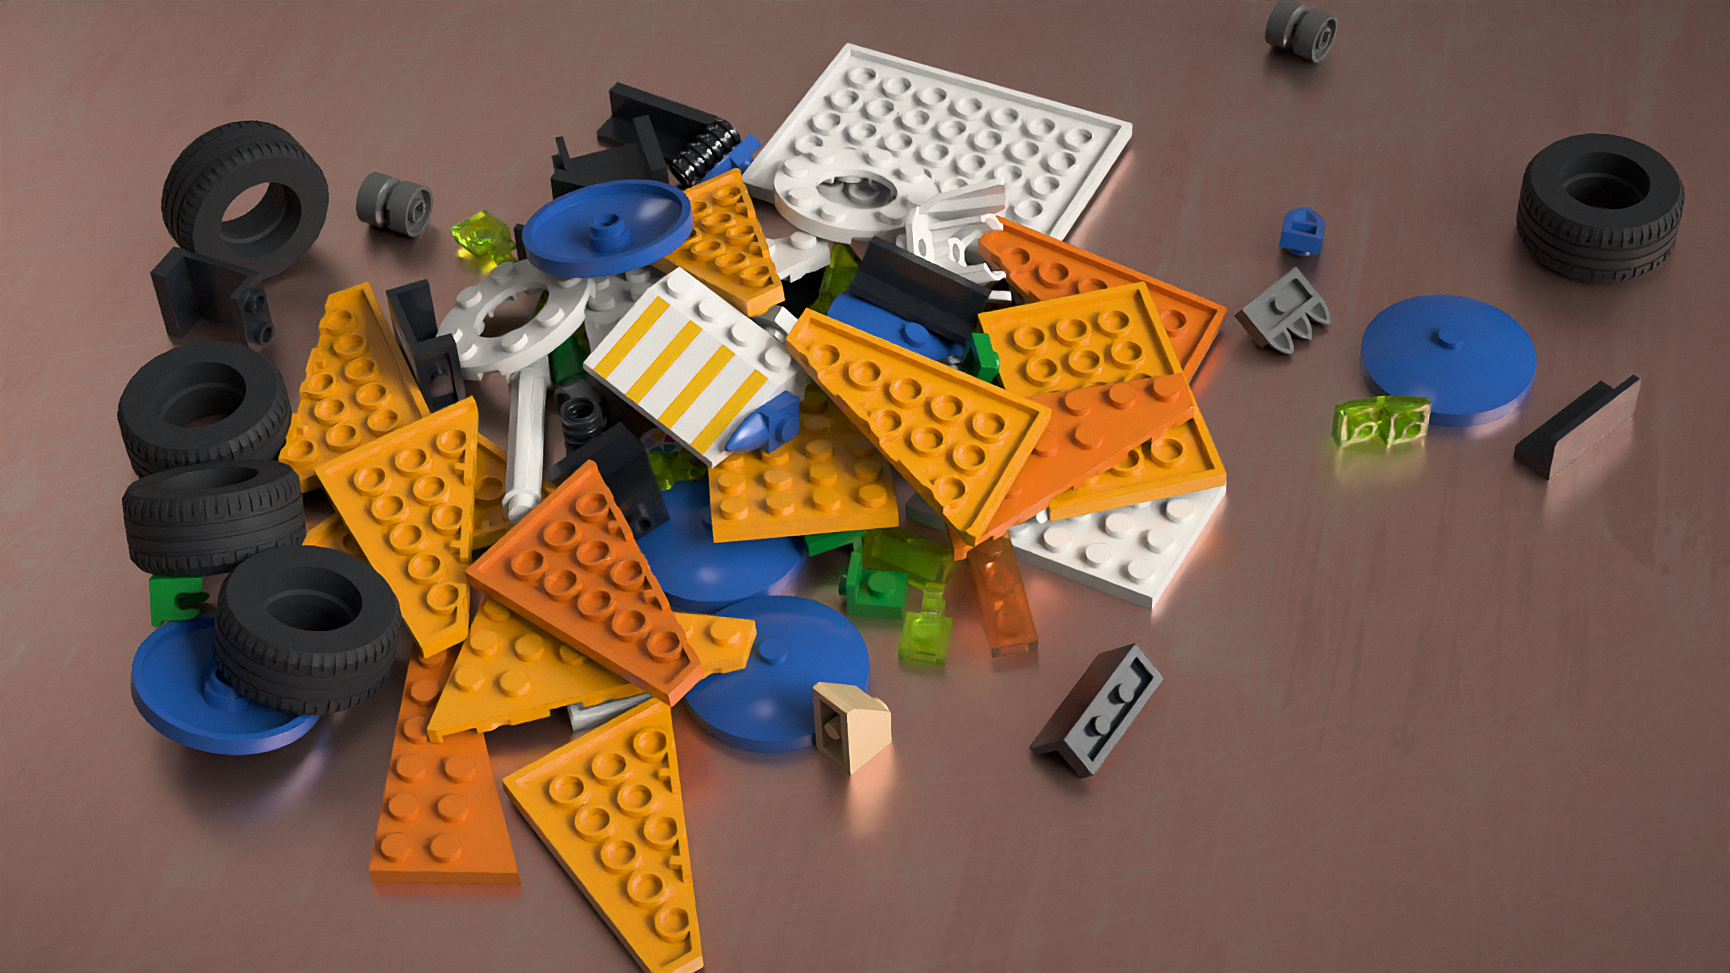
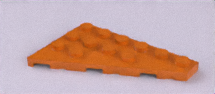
[977,215,1228,384]
[944,373,1194,561]
[464,459,704,708]

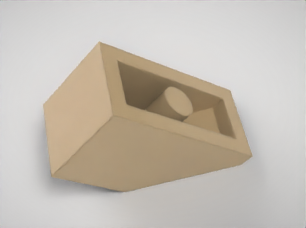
[812,682,892,776]

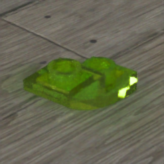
[1331,395,1432,448]

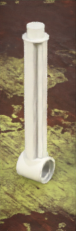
[502,353,555,525]

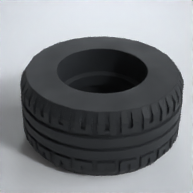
[161,120,329,280]
[1516,133,1685,283]
[117,341,292,479]
[122,459,307,577]
[212,545,401,715]

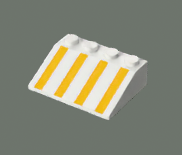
[583,267,807,468]

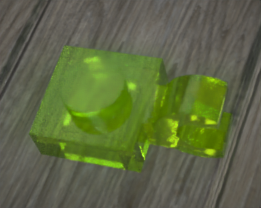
[452,209,519,266]
[647,447,708,491]
[898,582,953,666]

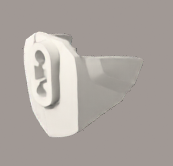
[896,177,1011,304]

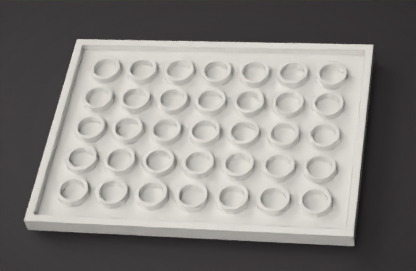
[742,43,1132,271]

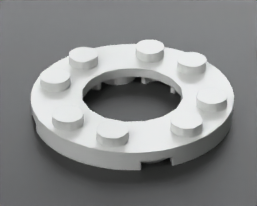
[773,146,938,244]
[436,259,596,380]

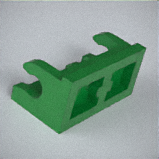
[149,575,211,626]

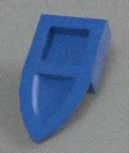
[696,133,762,185]
[1279,207,1325,256]
[725,390,800,454]

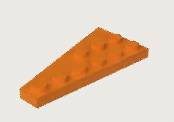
[369,641,521,885]

